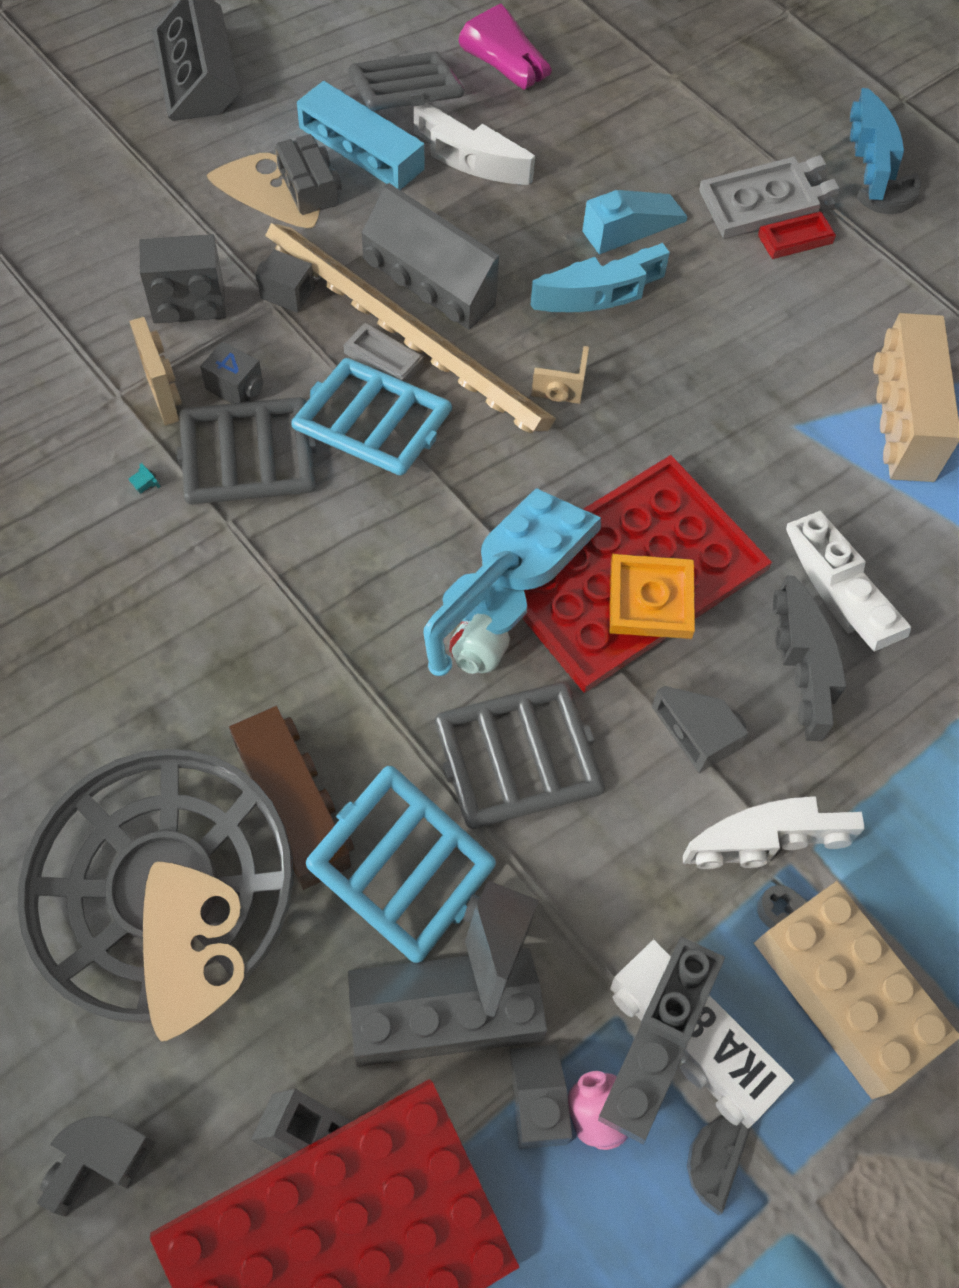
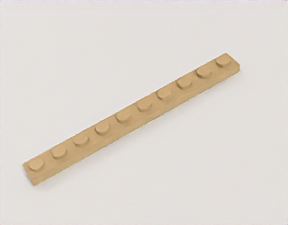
[265,223,556,433]

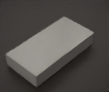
[343,322,424,382]

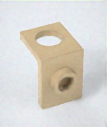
[531,346,589,404]

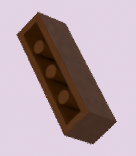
[229,705,355,890]

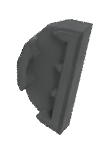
[857,173,921,214]
[687,1118,751,1216]

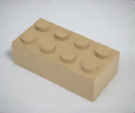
[873,313,959,482]
[754,881,959,1099]

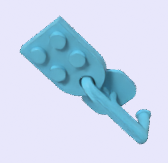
[423,488,601,676]

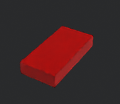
[758,211,836,259]

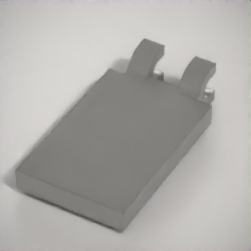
[699,155,840,239]

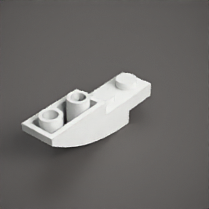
[414,103,535,185]
[786,511,911,652]
[683,796,865,869]

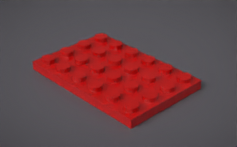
[522,455,772,693]
[149,1079,520,1288]

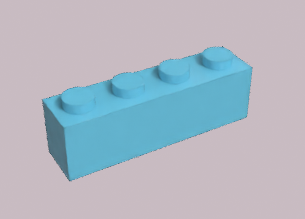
[297,81,425,190]

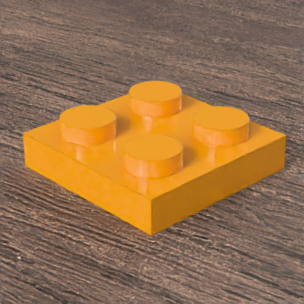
[610,554,695,639]

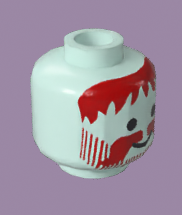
[449,614,510,674]

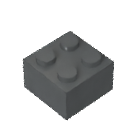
[139,234,226,323]

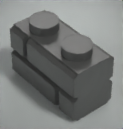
[275,134,342,215]

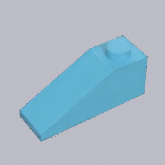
[582,190,688,254]

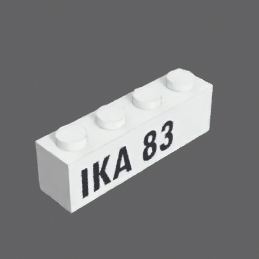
[610,939,794,1129]

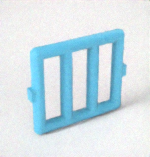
[291,358,452,475]
[306,766,496,963]

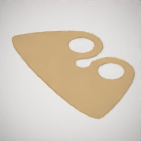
[207,153,320,228]
[143,862,245,1041]

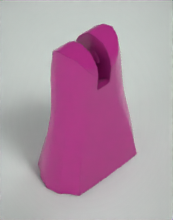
[458,3,552,90]

